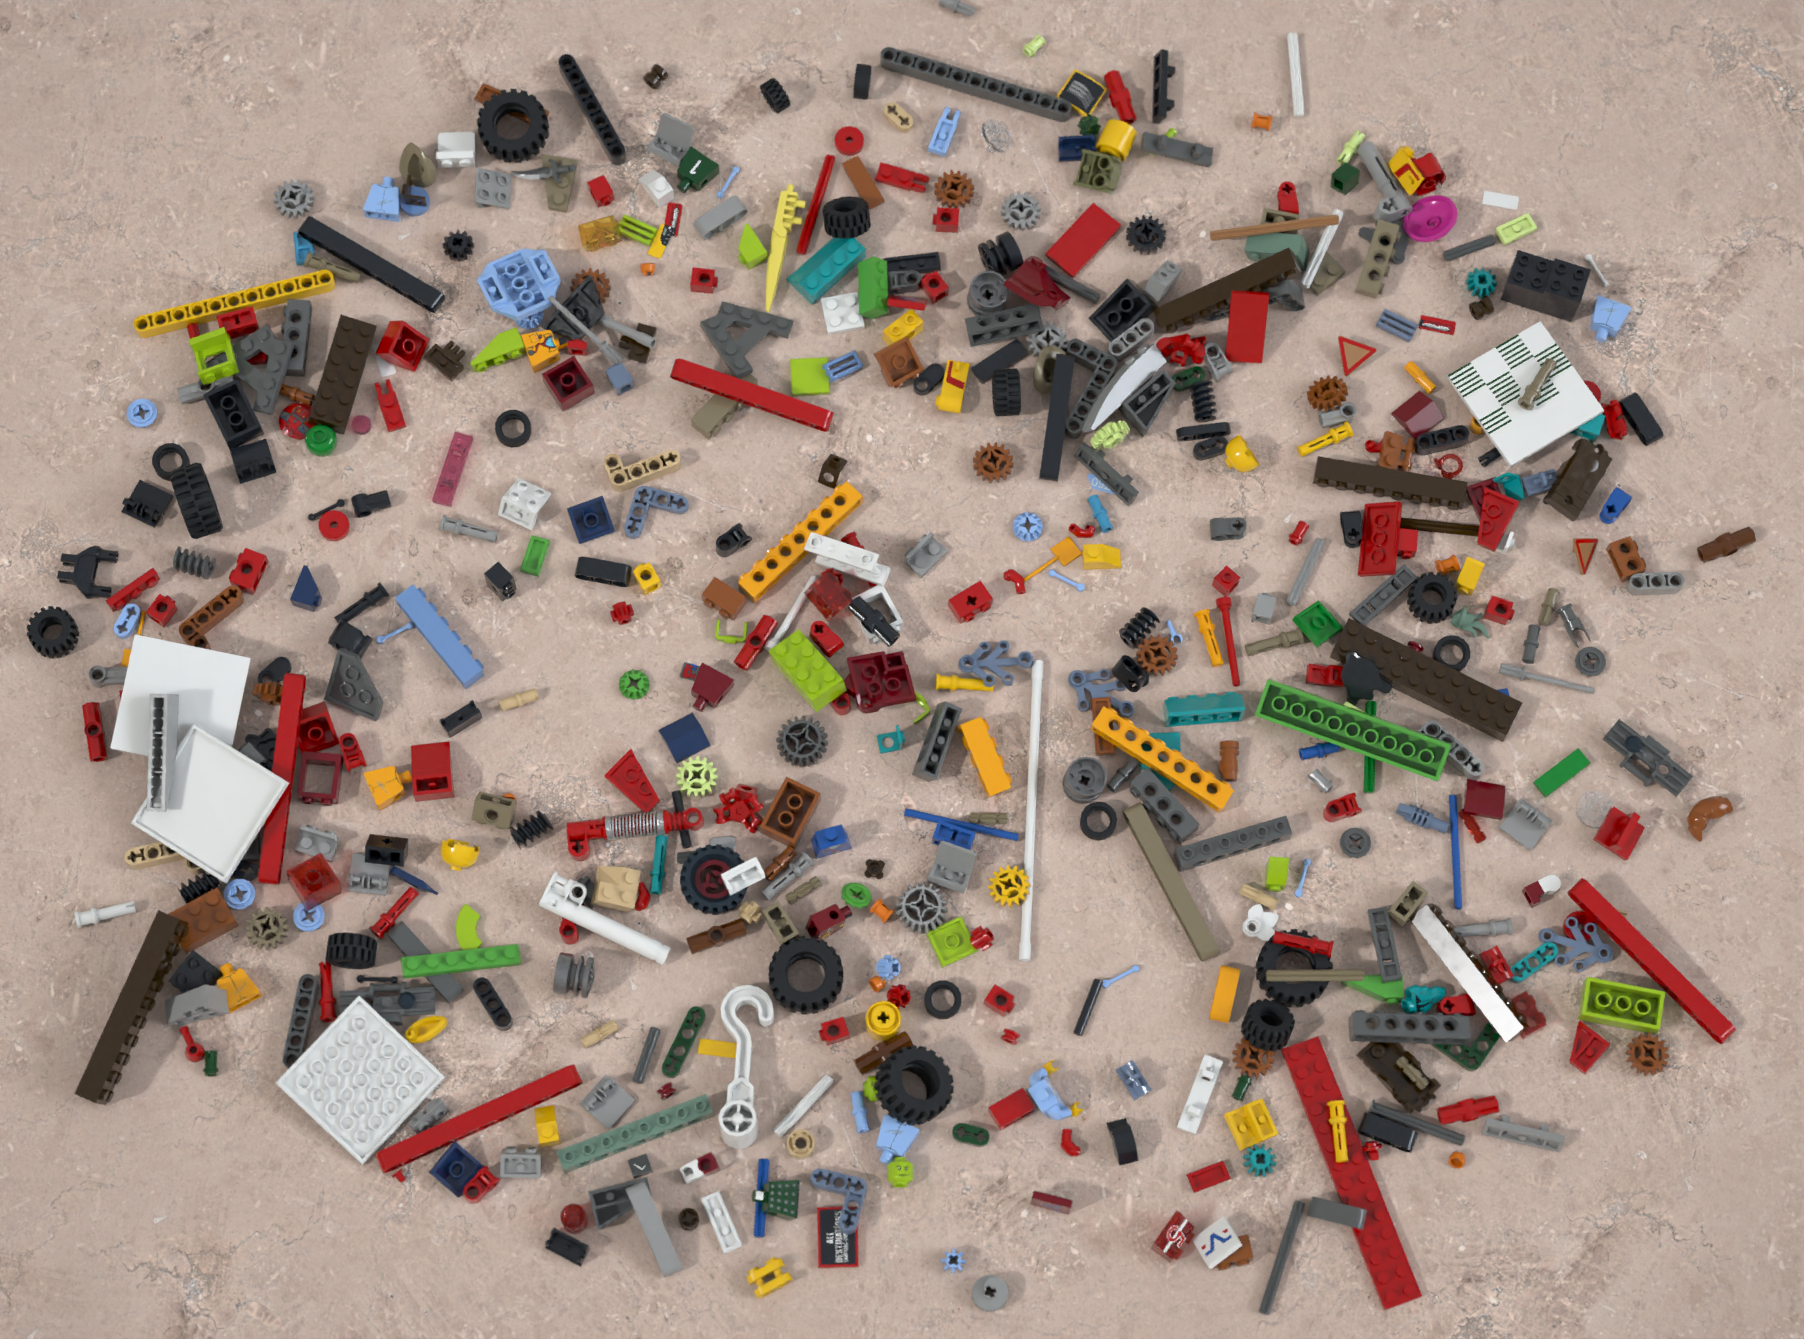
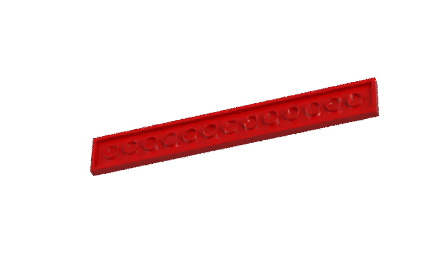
[1281,1036,1422,1311]

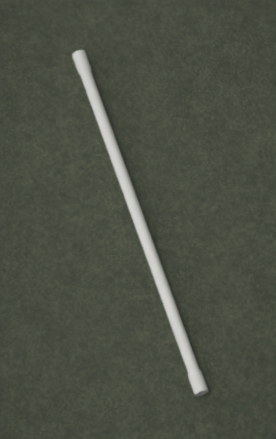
[1019,660,1044,962]

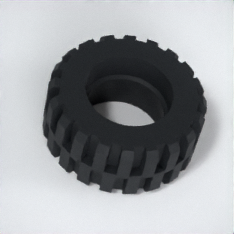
[477,89,549,163]
[169,462,223,539]
[1256,929,1333,1007]
[768,936,844,1015]
[874,1045,954,1126]

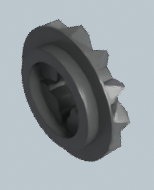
[1575,647,1606,677]
[1340,828,1371,859]

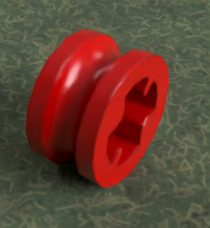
[1001,1028,1020,1045]

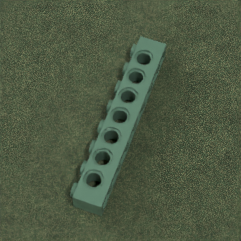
[556,1094,714,1174]

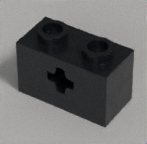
[484,562,517,602]
[365,834,408,867]

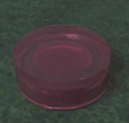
[352,415,371,435]

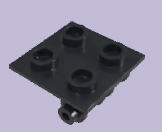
[230,439,277,484]
[121,480,173,528]
[168,950,223,993]

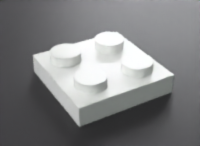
[821,292,864,335]

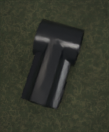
[351,490,391,518]

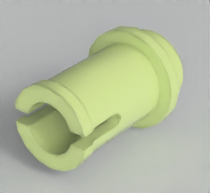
[1022,35,1045,57]

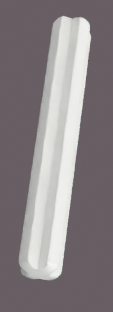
[774,1074,833,1137]

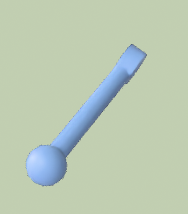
[717,166,739,199]
[1048,569,1085,592]
[376,622,414,644]
[1295,859,1311,898]
[1102,965,1139,988]

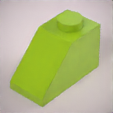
[737,223,767,270]
[1265,856,1289,892]

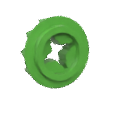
[619,669,650,700]
[841,883,872,910]

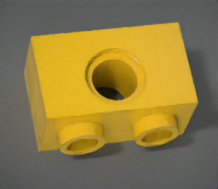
[883,309,923,346]

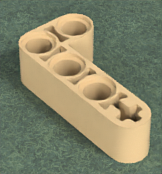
[604,450,681,492]
[124,842,205,875]

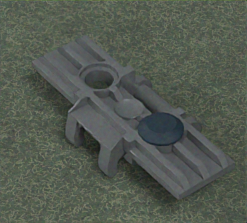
[1603,719,1693,797]
[340,981,435,1025]

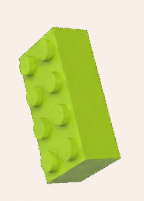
[768,629,847,712]
[1577,977,1665,1035]

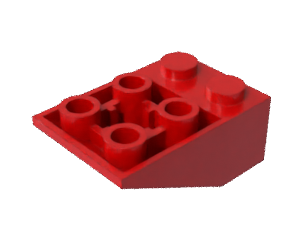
[411,741,455,802]

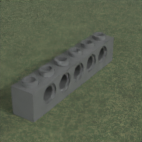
[1174,816,1292,872]
[1348,1010,1471,1045]

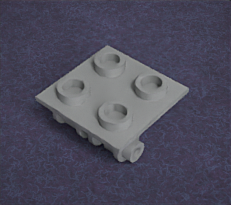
[474,167,511,209]
[1499,798,1553,851]
[346,853,390,896]
[579,1075,635,1130]

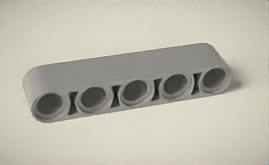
[626,1181,683,1278]

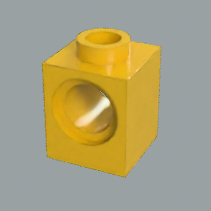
[633,562,661,595]

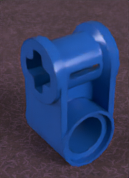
[1600,487,1632,524]

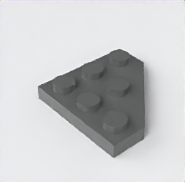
[324,648,384,721]

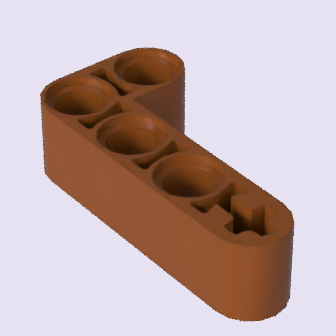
[179,585,244,650]

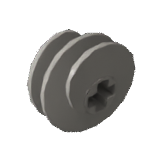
[972,1275,1008,1312]

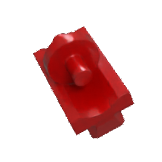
[1479,946,1514,984]

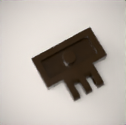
[618,323,657,364]
[423,341,466,382]

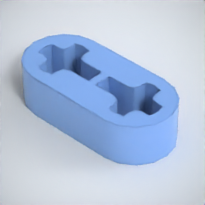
[114,603,141,639]

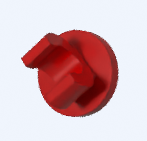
[1362,1141,1382,1161]

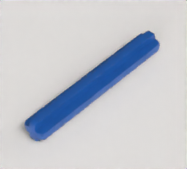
[754,1158,769,1238]

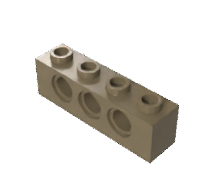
[1355,219,1401,299]

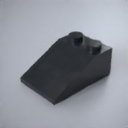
[1089,278,1158,342]

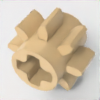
[738,900,762,925]

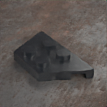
[541,275,605,340]

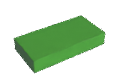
[520,535,550,577]

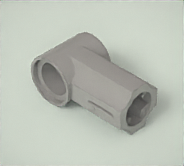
[1318,402,1357,428]
[89,665,128,688]

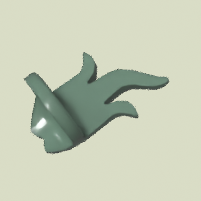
[1450,606,1490,639]

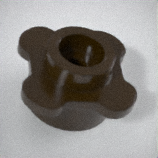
[864,859,885,879]

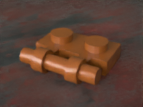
[1377,431,1416,472]

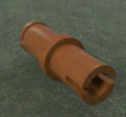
[279,383,315,406]
[764,846,797,882]

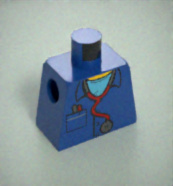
[811,825,852,859]

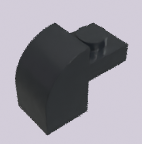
[1107,1118,1139,1166]

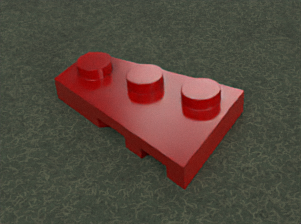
[1477,487,1519,552]

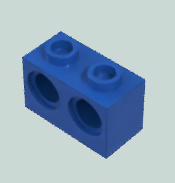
[932,820,976,850]

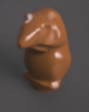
[1687,796,1733,842]

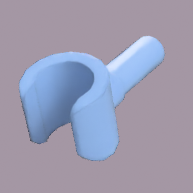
[1166,620,1183,645]

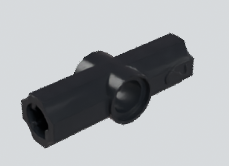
[848,596,900,647]

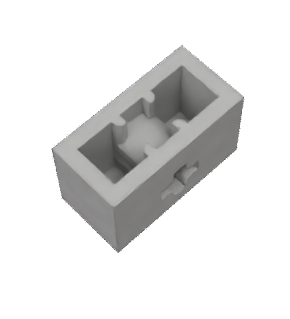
[1143,260,1182,302]

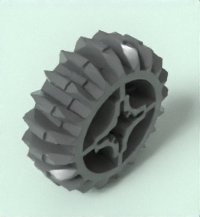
[776,716,828,768]

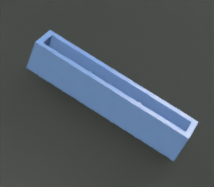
[395,585,484,689]

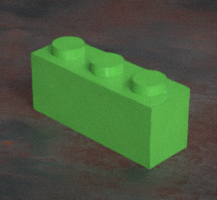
[858,256,888,319]

